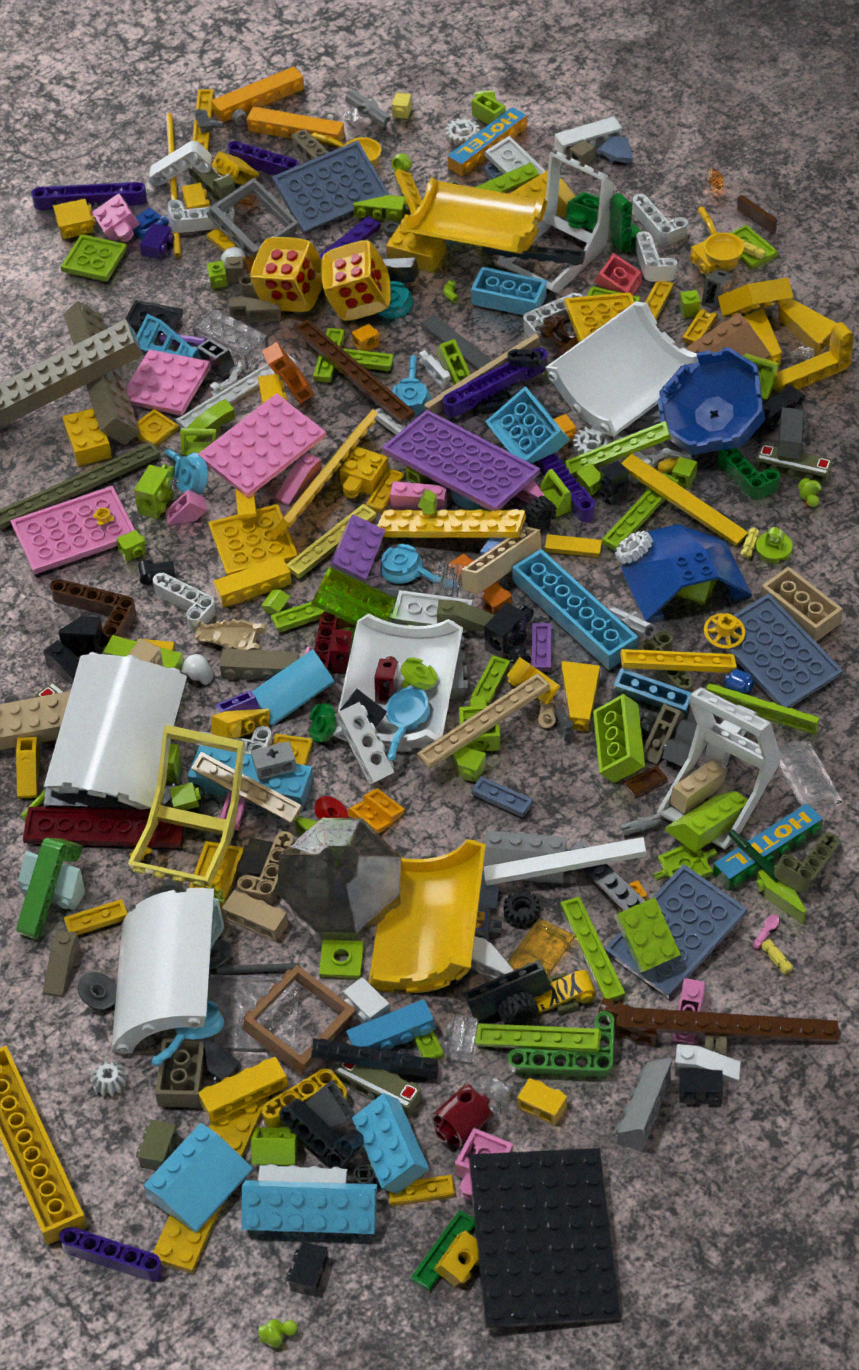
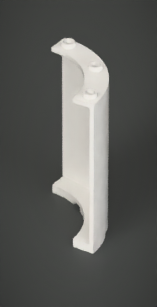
[545,302,698,436]
[333,614,463,752]
[44,652,187,810]
[111,888,214,1054]

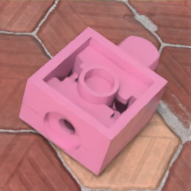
[92,194,140,242]
[455,1128,514,1201]

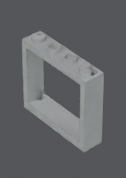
[208,178,298,262]

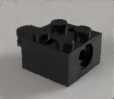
[484,603,534,659]

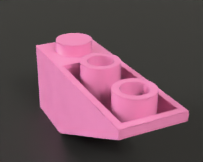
[673,978,706,1045]

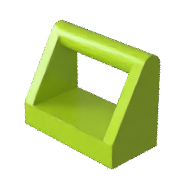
[180,428,218,458]
[539,469,571,518]

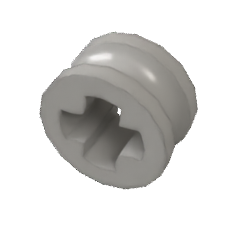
[232,109,248,126]

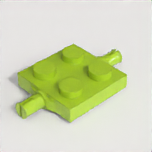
[653,845,717,882]

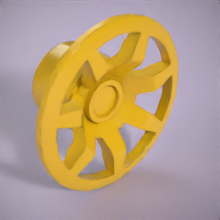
[704,613,745,649]

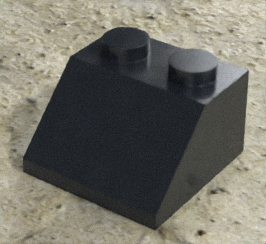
[58,616,105,658]

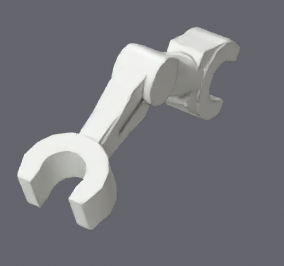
[210,362,242,396]
[646,448,693,468]

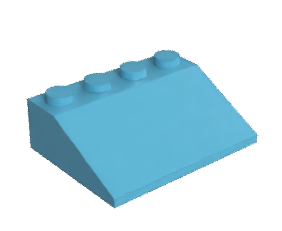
[485,386,570,464]
[143,1123,253,1233]

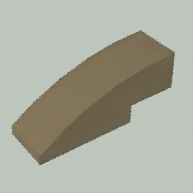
[229,297,282,323]

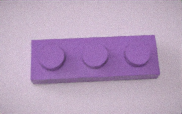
[532,623,551,672]

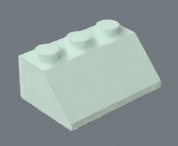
[18,851,86,911]

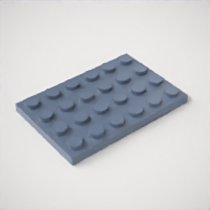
[272,140,390,234]
[710,593,843,708]
[604,864,748,999]

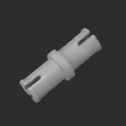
[620,813,662,836]

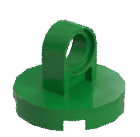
[309,703,336,742]

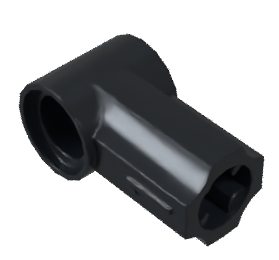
[138,560,175,585]

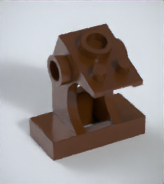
[539,314,579,360]

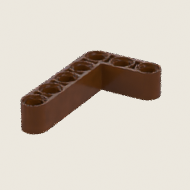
[50,579,136,646]

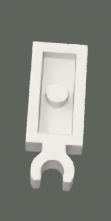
[418,350,451,391]

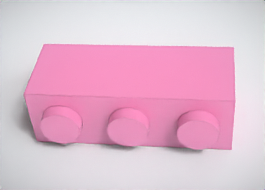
[390,481,448,510]

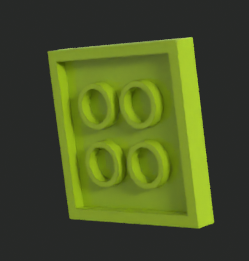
[60,234,127,282]

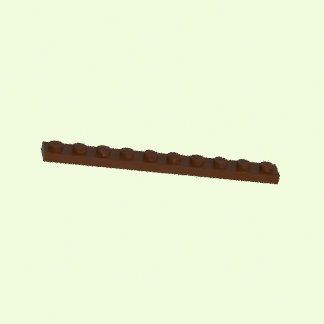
[294,320,415,425]
[626,1007,839,1043]

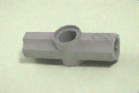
[345,89,391,128]
[609,607,656,640]

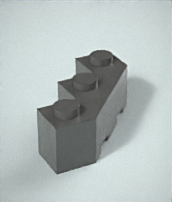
[662,705,717,766]

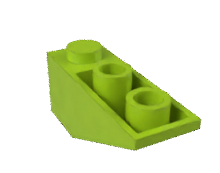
[353,195,406,222]

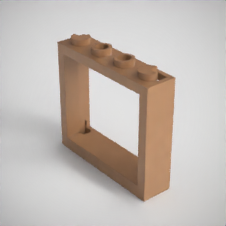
[242,965,356,1075]

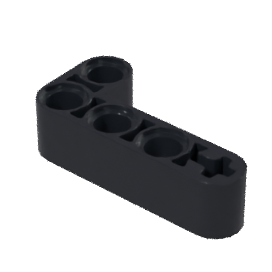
[755,385,805,435]
[279,1098,364,1168]

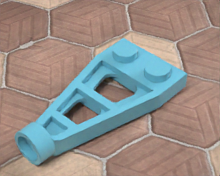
[137,314,200,359]

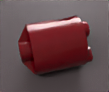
[431,1083,494,1147]

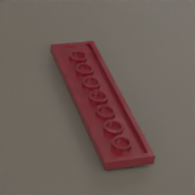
[23,807,184,848]

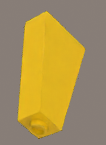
[778,298,837,356]
[743,308,782,365]
[561,661,600,731]

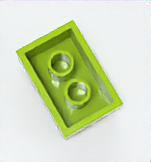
[614,897,681,973]

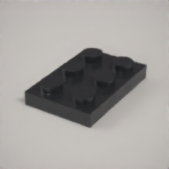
[125,300,183,334]

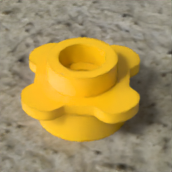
[93,508,114,526]

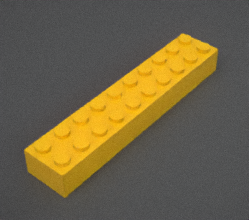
[0,1045,87,1245]

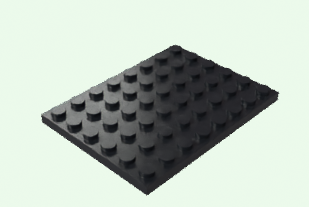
[468,1148,621,1328]

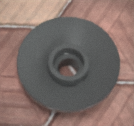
[209,940,232,970]
[78,972,117,1010]

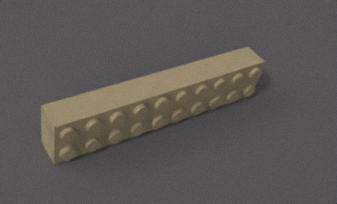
[64,301,140,445]
[0,319,143,428]

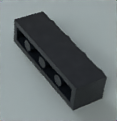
[462,960,552,1023]

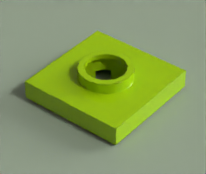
[319,939,364,980]

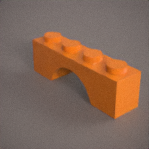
[262,342,315,404]
[447,554,512,615]

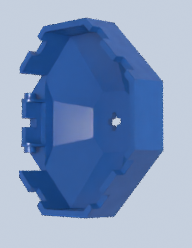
[658,347,765,455]

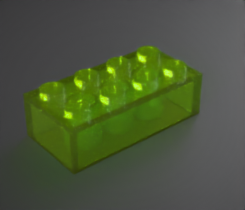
[311,566,396,625]

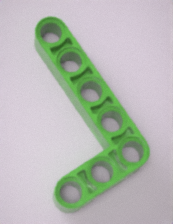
[16,838,82,939]
[508,1011,614,1077]

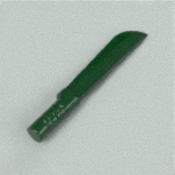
[728,829,779,883]

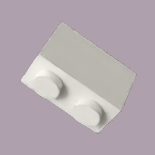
[343,977,390,1024]

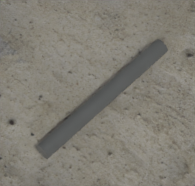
[216,963,300,974]

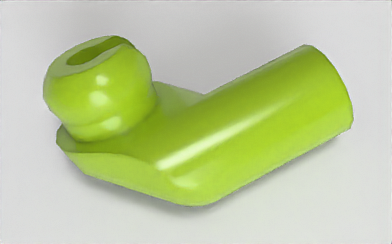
[443,280,459,303]

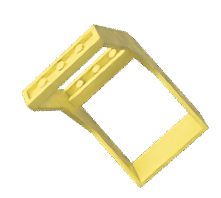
[128,725,246,887]

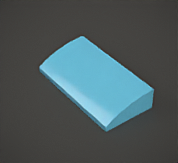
[252,649,335,726]

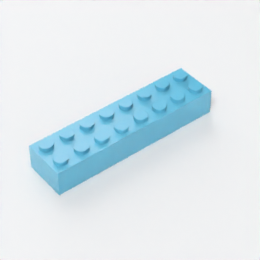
[512,549,638,670]

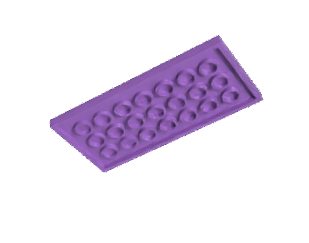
[382,410,540,511]

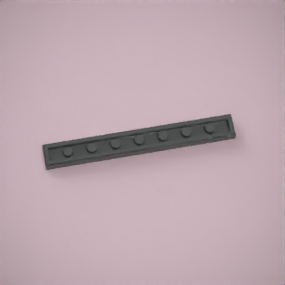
[421,315,525,398]

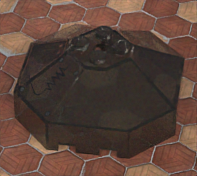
[277,818,403,941]

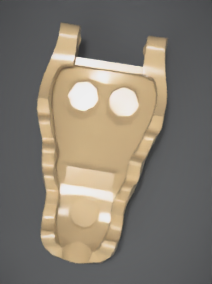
[195,619,267,650]

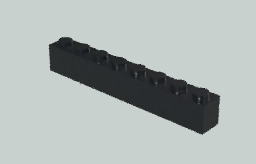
[44,783,205,815]

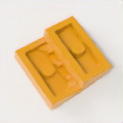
[348,788,405,836]

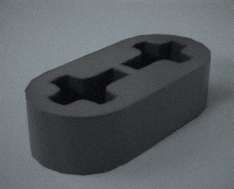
[507,349,541,368]
[475,394,508,414]

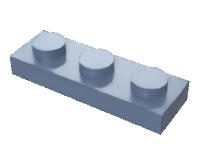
[471,776,533,818]

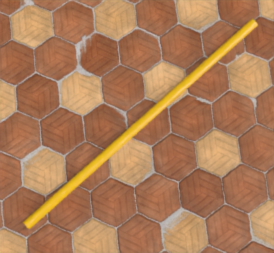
[166,113,181,258]

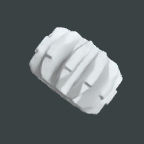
[90,1060,127,1097]

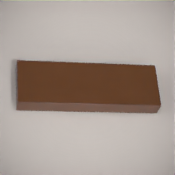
[737,195,777,234]

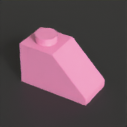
[165,490,207,525]

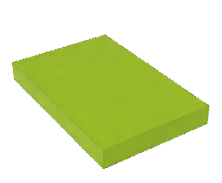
[731,225,778,270]

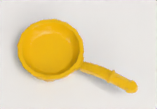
[312,133,382,167]
[698,207,744,268]

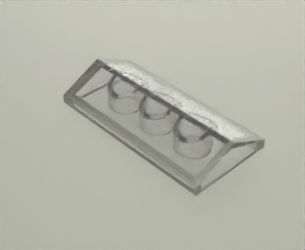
[779,741,842,811]

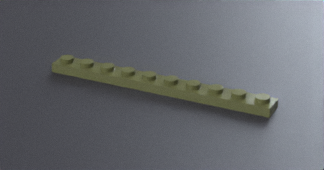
[0,442,161,530]

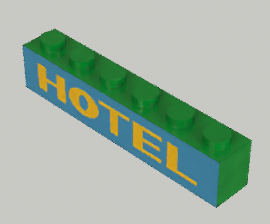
[713,803,823,890]

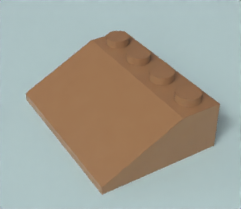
[685,313,772,359]

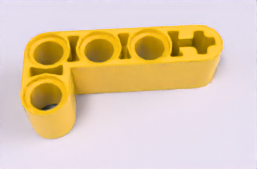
[262,1069,348,1127]

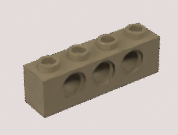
[291,129,329,163]

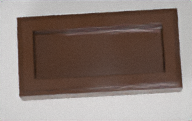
[624,765,668,799]

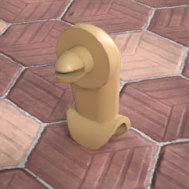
[538,698,556,729]

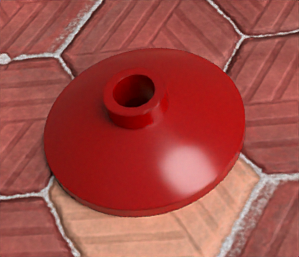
[314,796,350,830]

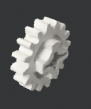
[445,118,480,146]
[573,427,612,456]
[614,530,653,564]

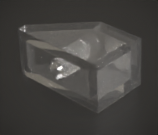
[471,1076,513,1115]

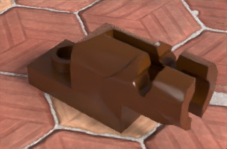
[598,997,658,1048]

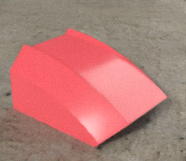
[594,253,642,296]

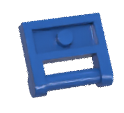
[133,207,169,240]

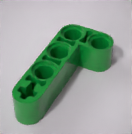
[610,193,643,253]
[718,448,780,500]

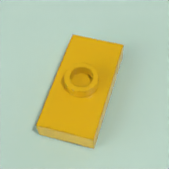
[206,228,238,252]

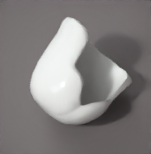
[182,654,214,685]

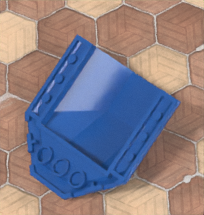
[621,524,752,623]

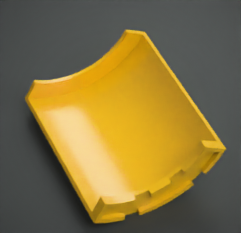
[400,177,548,254]
[368,839,486,993]

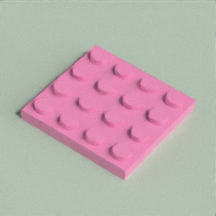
[126,350,211,416]

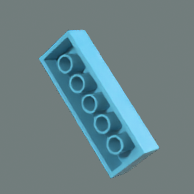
[188,746,314,812]
[241,1180,377,1234]

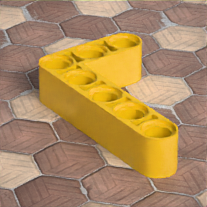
[773,322,854,393]

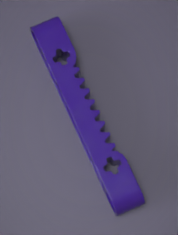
[31,182,147,210]
[443,348,548,418]
[534,453,595,522]

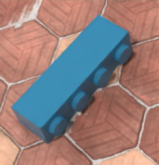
[614,668,692,718]
[346,999,436,1050]

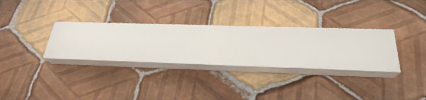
[176,354,297,428]
[484,837,647,886]

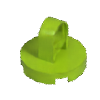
[755,527,793,564]
[400,657,438,690]

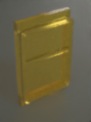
[507,917,575,977]

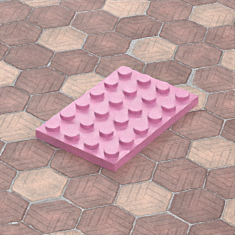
[198,393,326,498]
[10,486,135,575]

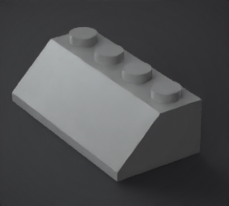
[482,831,566,884]
[615,1058,672,1152]

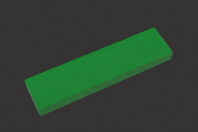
[410,1210,475,1292]

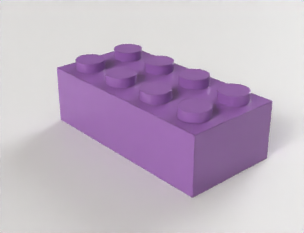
[325,514,385,592]

